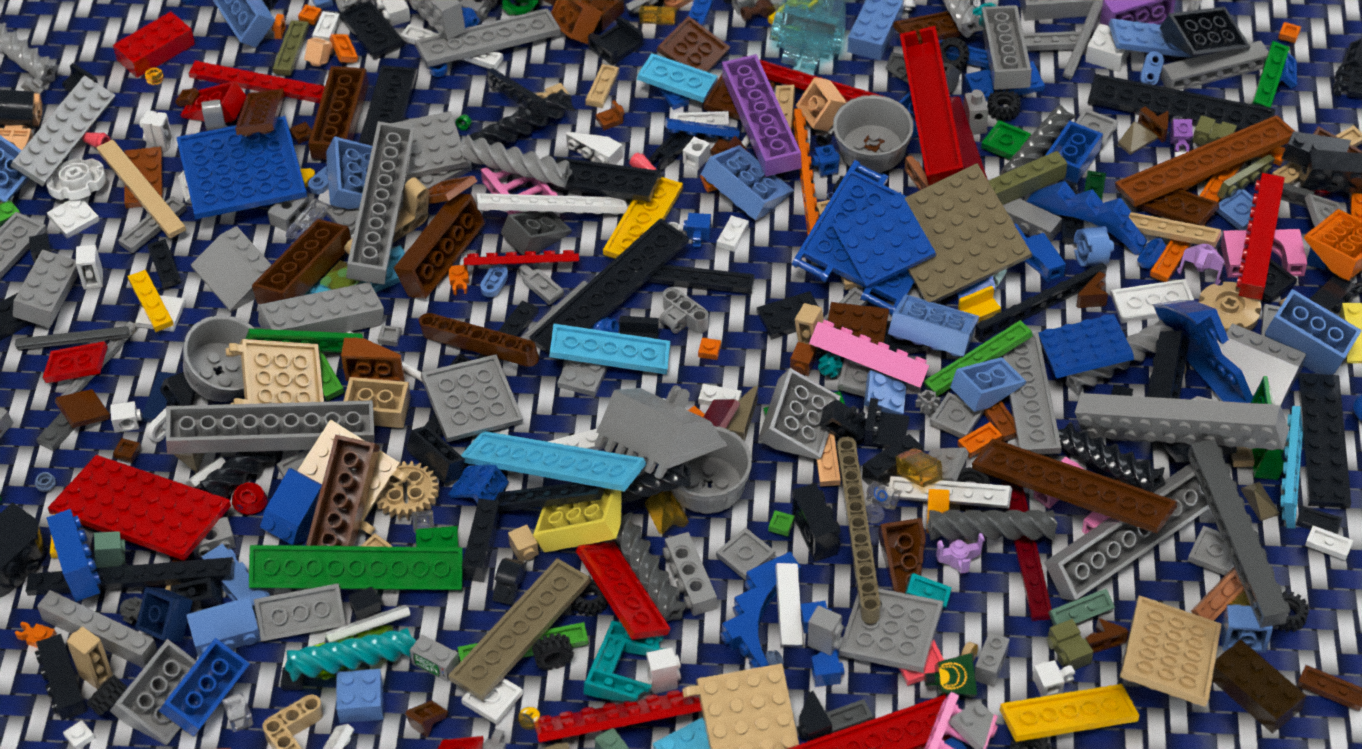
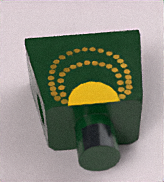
[924,653,977,698]

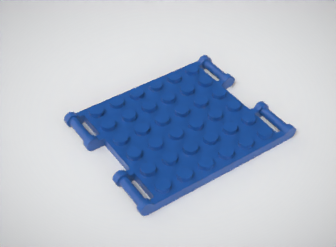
[791,160,914,316]

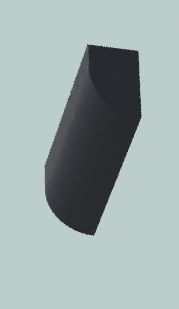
[0,89,35,126]

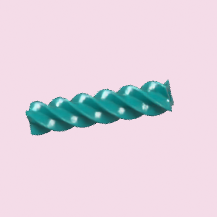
[285,628,416,682]

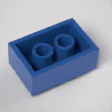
[1045,121,1103,184]

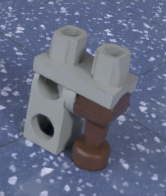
[732,0,785,21]

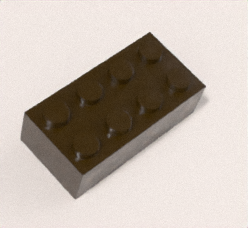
[1212,639,1307,734]

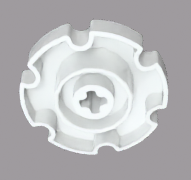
[46,158,107,200]

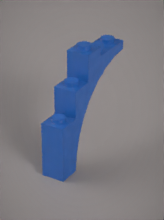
[1026,181,1147,255]
[1014,223,1066,282]
[721,552,801,669]

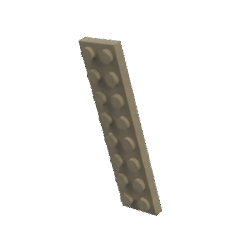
[448,558,591,701]

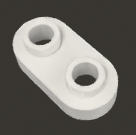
[146,408,166,442]

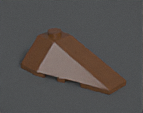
[878,518,926,594]

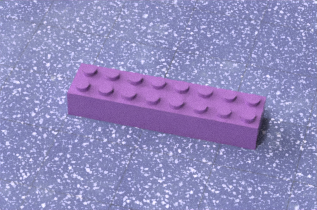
[722,54,801,177]

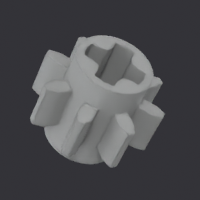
[21,77,44,94]
[915,390,941,415]

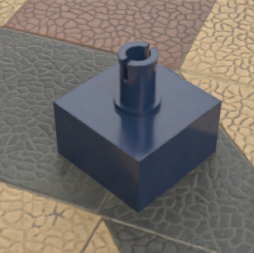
[135,587,193,641]

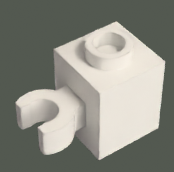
[1033,660,1075,697]

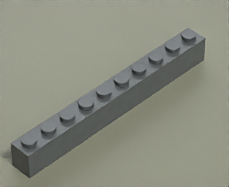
[1188,439,1290,628]

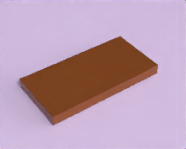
[428,175,477,204]

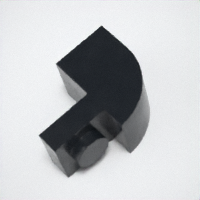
[492,558,527,605]

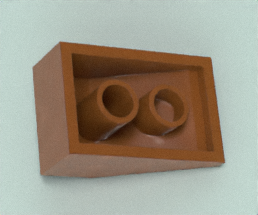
[551,0,602,44]
[341,337,405,382]

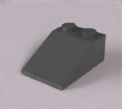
[501,211,572,255]

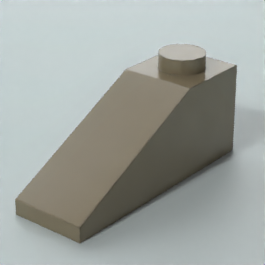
[726,386,758,441]

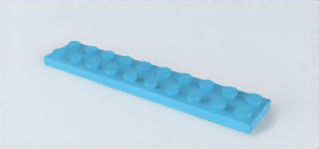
[461,431,646,491]

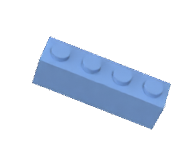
[201,543,270,619]

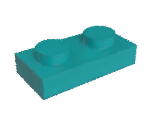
[905,573,952,609]

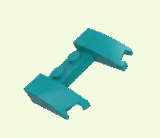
[583,620,665,702]

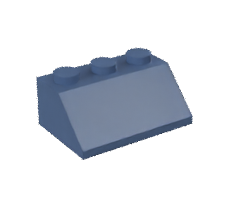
[186,597,261,658]

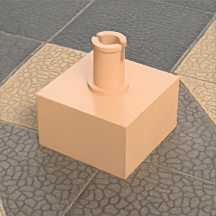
[796,77,847,131]

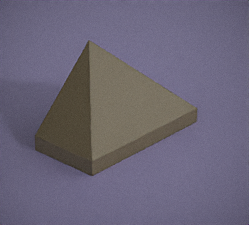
[1118,121,1158,155]
[174,453,204,473]
[1241,482,1279,521]

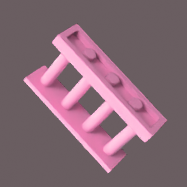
[481,167,558,215]
[924,692,998,749]

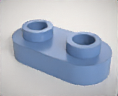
[1139,51,1164,85]
[308,166,329,194]
[480,264,508,297]

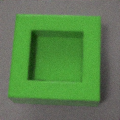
[768,510,795,536]

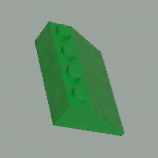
[1251,376,1285,480]

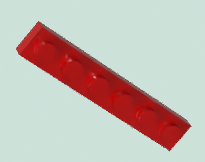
[463,250,579,266]

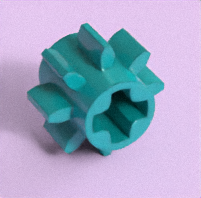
[818,352,843,378]

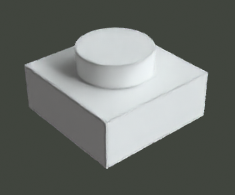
[63,720,95,749]

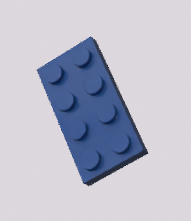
[964,61,1045,102]

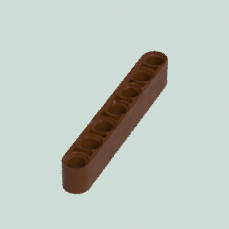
[418,313,539,367]

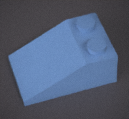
[950,357,1026,412]

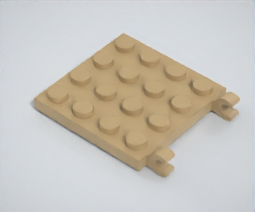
[225,339,324,404]
[297,419,409,535]
[682,663,799,749]

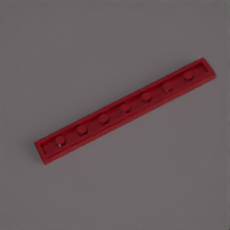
[950,96,988,180]
[1001,481,1052,621]

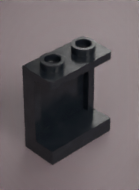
[588,16,643,66]

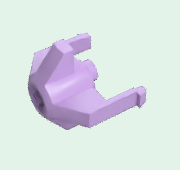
[1177,244,1225,285]
[936,533,985,573]

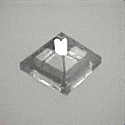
[412,510,434,533]

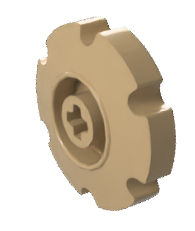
[1199,282,1261,333]

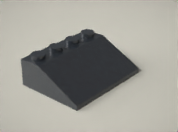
[1159,7,1250,57]

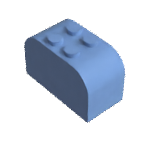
[1265,289,1362,375]

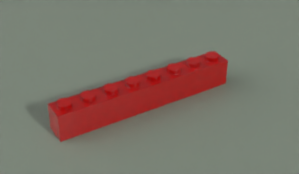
[1236,173,1285,300]

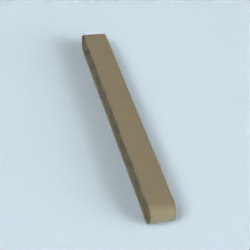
[837,437,880,624]

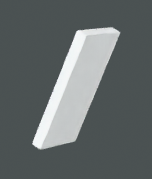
[1110,279,1194,323]

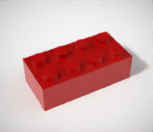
[113,12,195,78]

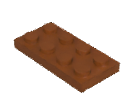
[124,147,163,209]

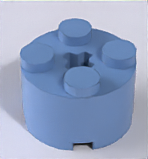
[1074,226,1114,267]

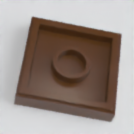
[55,389,110,428]

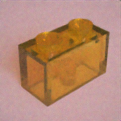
[896,448,942,487]

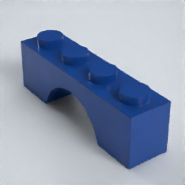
[800,601,844,687]

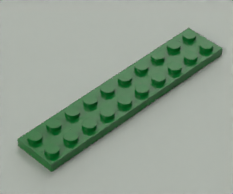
[249,545,463,590]

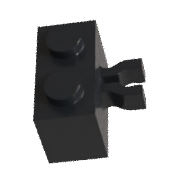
[820,399,866,442]

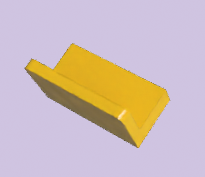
[958,286,1001,323]

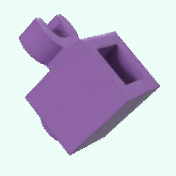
[1170,119,1193,152]

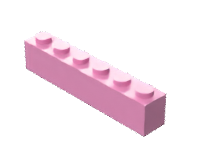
[809,320,929,388]

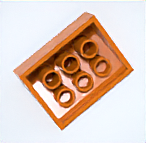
[1304,209,1362,281]

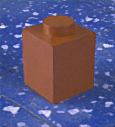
[790,342,816,376]

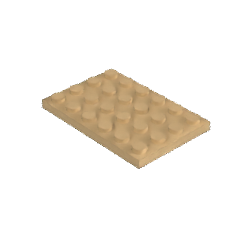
[1120,595,1221,707]

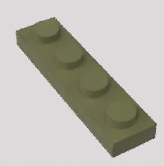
[273,20,309,76]
[1217,154,1275,199]

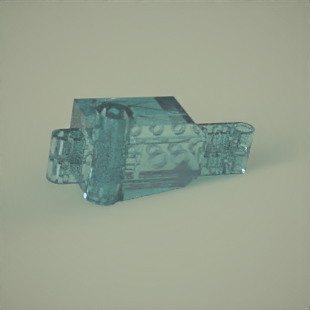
[769,0,846,71]

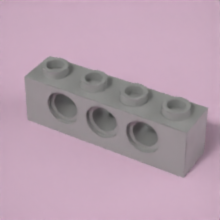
[662,532,717,616]

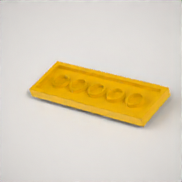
[603,177,683,259]
[999,684,1139,742]

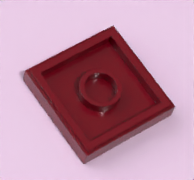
[703,399,740,428]

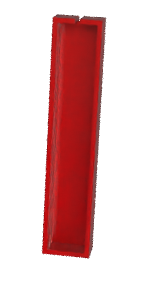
[900,26,964,186]

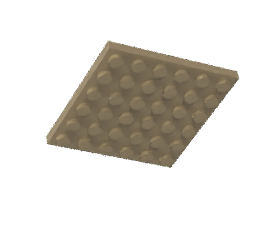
[905,164,1032,303]

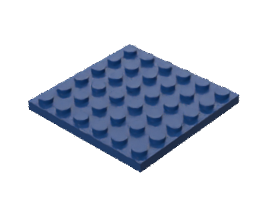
[176,116,307,219]

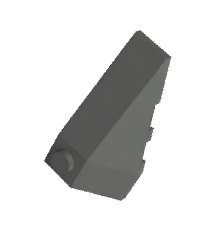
[886,52,961,93]

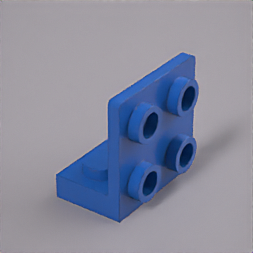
[448,465,509,503]

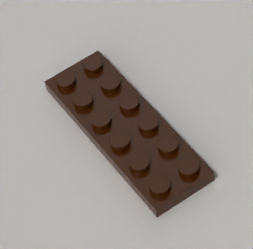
[235,89,285,136]

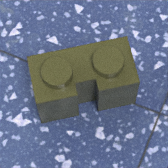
[1192,115,1237,146]
[1047,619,1093,670]

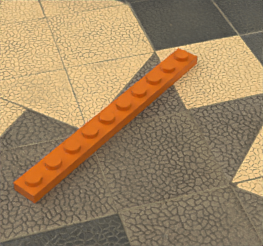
[793,109,819,235]
[1150,161,1245,282]

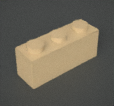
[66,626,113,689]

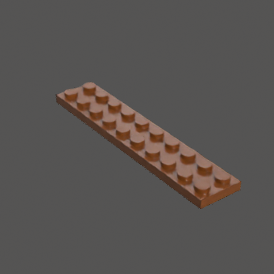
[1115,115,1296,207]

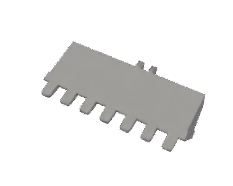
[595,385,727,479]

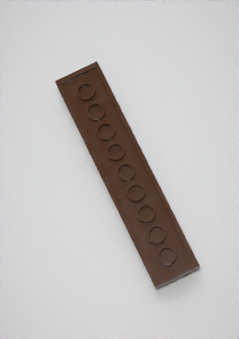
[972,438,1177,533]

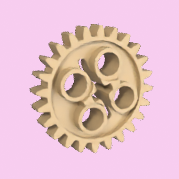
[375,461,439,520]

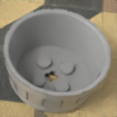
[833,95,914,173]
[183,315,254,402]
[671,426,752,514]

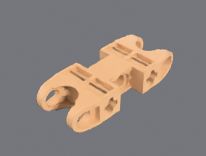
[0,93,42,150]

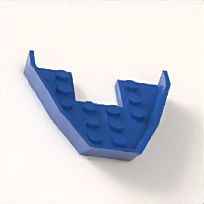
[1152,300,1253,403]

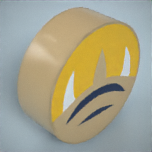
[961,642,978,661]

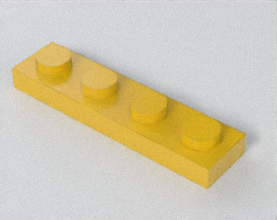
[127,269,174,332]

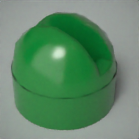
[455,114,472,130]

